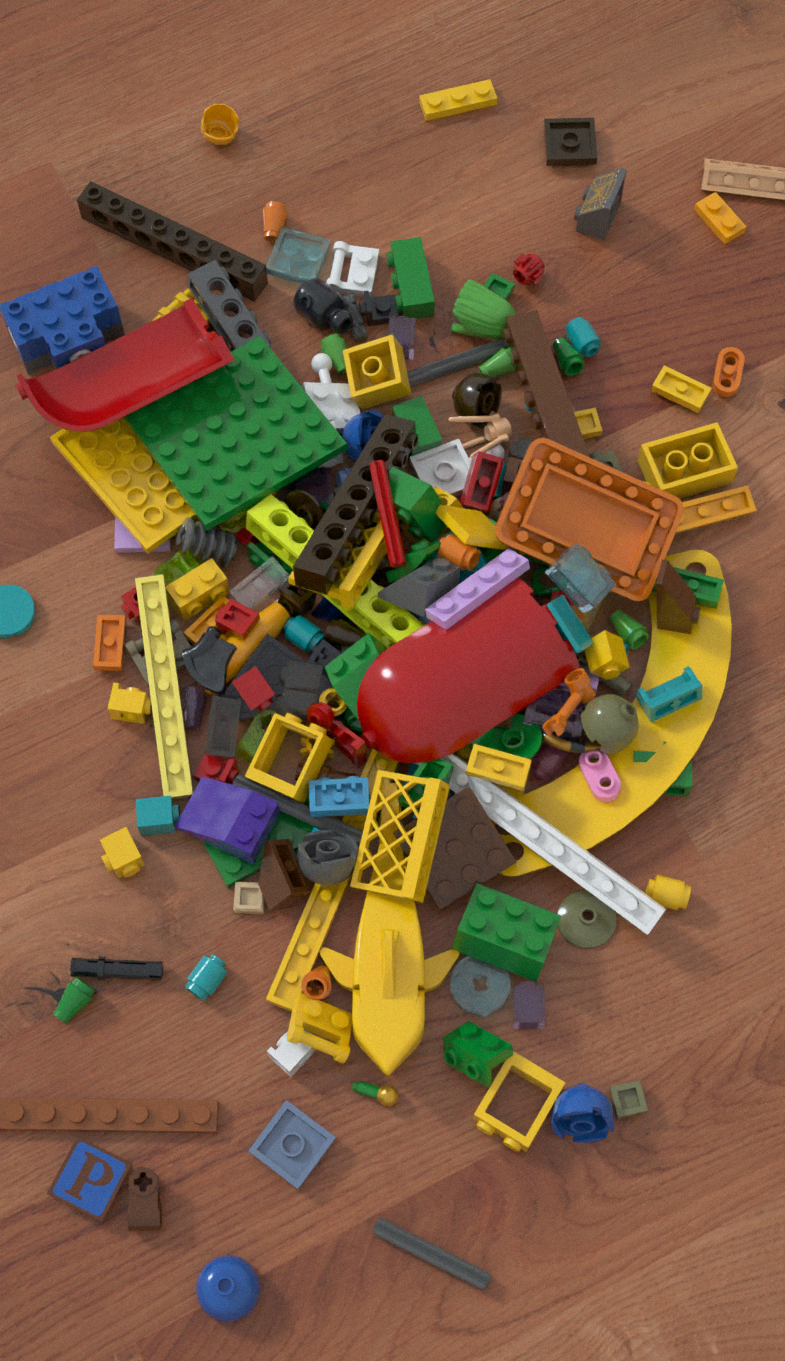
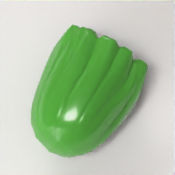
[451,279,516,340]

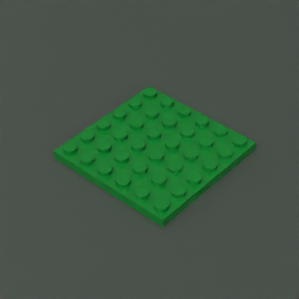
[123,336,348,531]

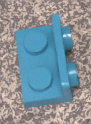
[309,776,369,817]

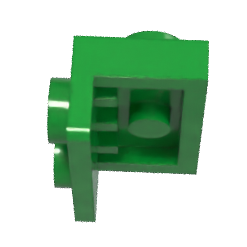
[442,1021,513,1087]

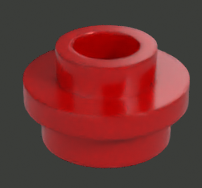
[307,702,335,730]

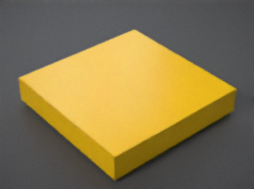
[435,505,508,550]

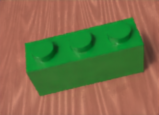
[386,237,435,321]

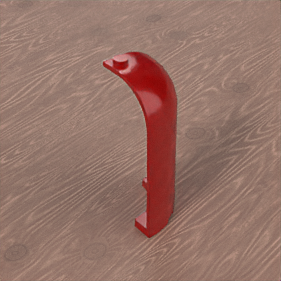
[15,298,234,432]
[357,578,580,763]

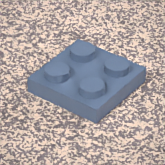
[248,1100,336,1191]

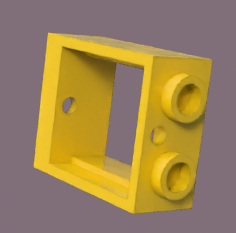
[245,713,333,804]
[473,1051,566,1152]

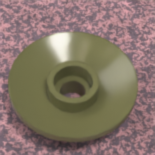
[557,890,617,949]

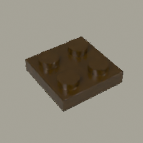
[544,118,597,166]

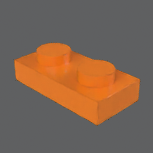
[93,615,127,671]

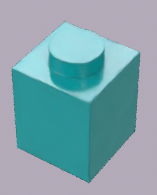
[136,795,180,836]

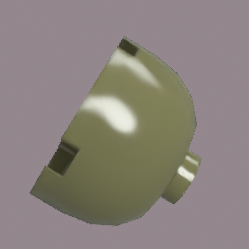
[581,694,639,754]

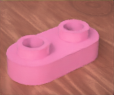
[579,749,621,803]

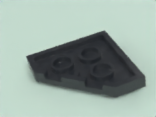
[217,633,333,719]

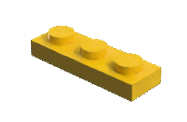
[419,79,497,121]

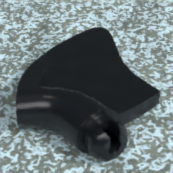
[182,626,237,695]

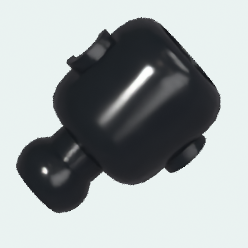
[294,278,353,334]

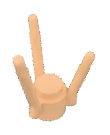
[448,413,512,459]

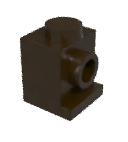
[278,581,317,618]

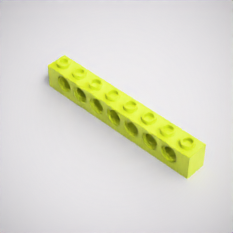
[246,494,426,648]

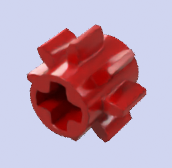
[513,253,545,286]

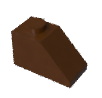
[258,839,312,910]

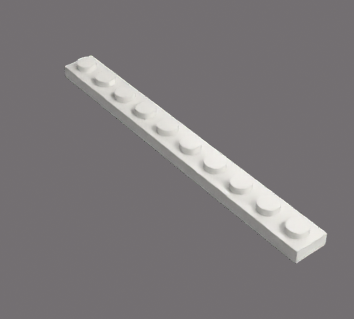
[416,753,666,935]

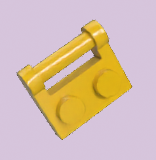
[287,992,352,1064]

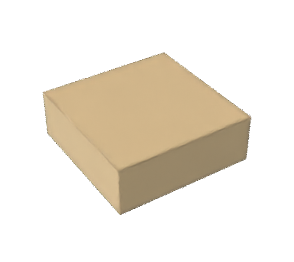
[233,882,265,914]

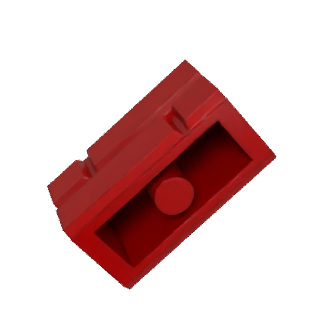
[460,451,505,515]

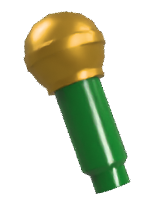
[352,1081,399,1107]

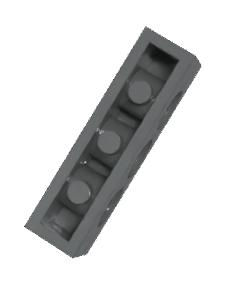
[187,260,271,352]

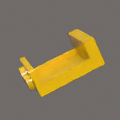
[465,744,532,798]

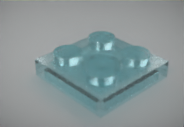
[266,227,331,284]

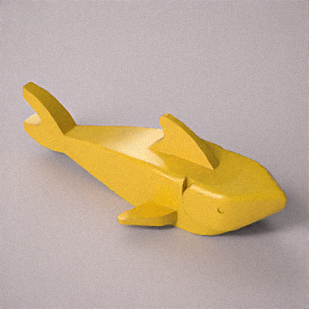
[319,783,460,1076]

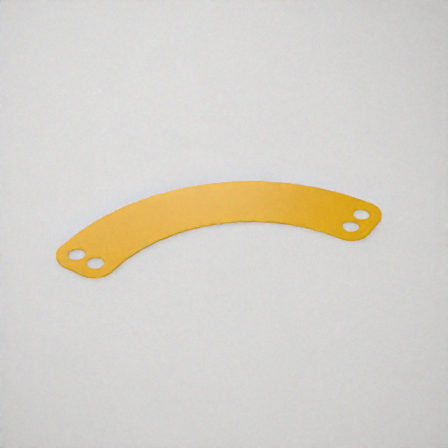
[490,550,732,877]

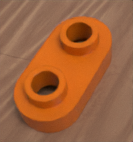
[712,347,745,398]

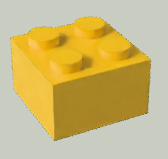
[343,334,412,410]

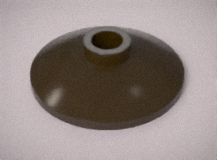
[284,490,324,530]

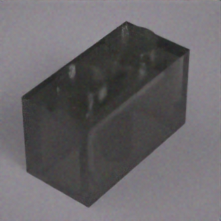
[205,693,242,757]

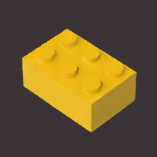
[637,422,738,499]

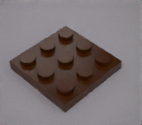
[393,785,516,909]

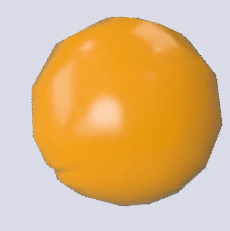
[200,104,239,145]

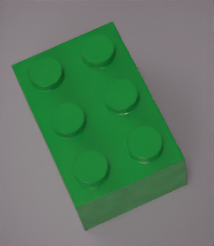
[452,883,561,982]

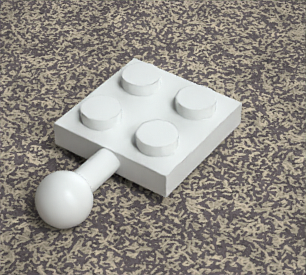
[301,353,360,434]
[409,439,505,497]

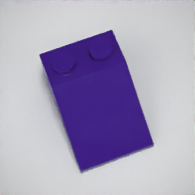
[175,776,280,865]

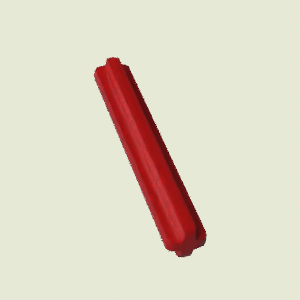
[370,460,406,568]

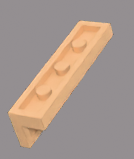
[701,158,785,200]

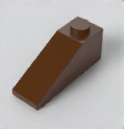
[656,560,701,634]

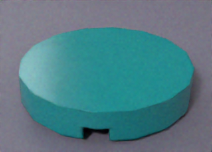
[0,585,36,639]

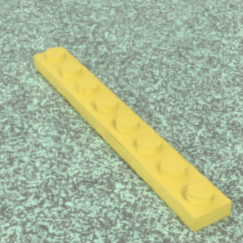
[135,574,193,800]

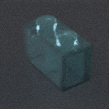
[545,543,616,613]

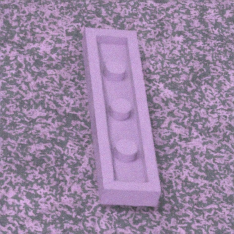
[425,548,530,630]

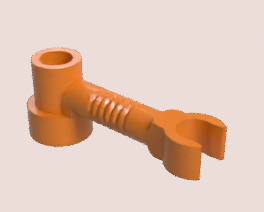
[542,668,596,737]

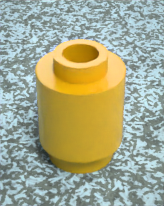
[645,874,691,910]

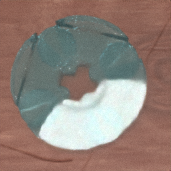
[450,956,510,1017]

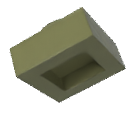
[609,1080,648,1119]

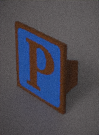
[47,1136,133,1222]

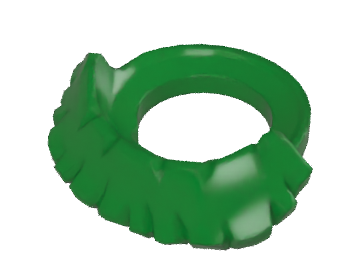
[529,566,575,598]

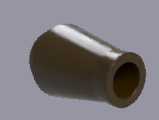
[325,619,366,648]

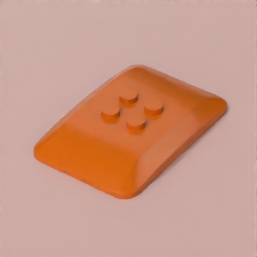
[495,438,684,602]

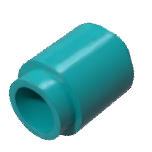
[565,317,602,357]
[283,615,326,653]
[185,954,228,1001]

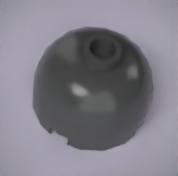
[298,830,358,886]

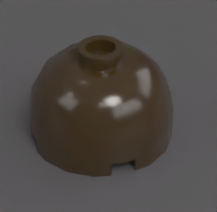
[452,373,502,428]

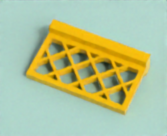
[288,512,399,610]
[350,770,450,903]

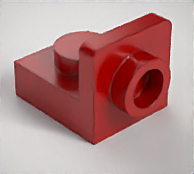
[215,598,260,640]
[194,751,240,785]

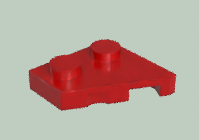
[326,717,366,769]

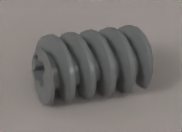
[176,517,239,568]

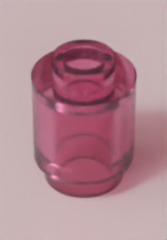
[530,742,568,781]

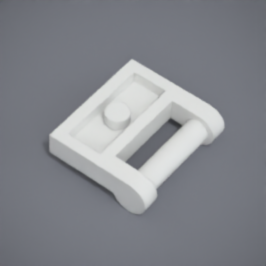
[326,241,380,298]

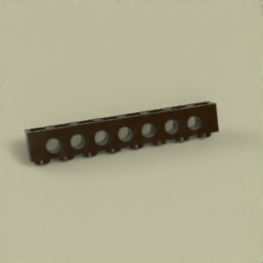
[77,181,268,302]
[293,414,419,595]

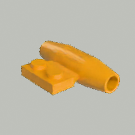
[183,595,290,695]

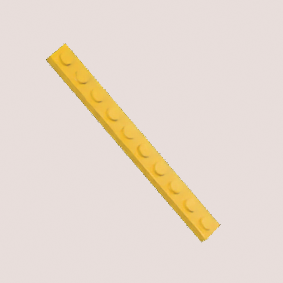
[266,749,400,1012]

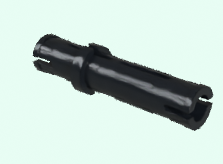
[70,956,163,981]

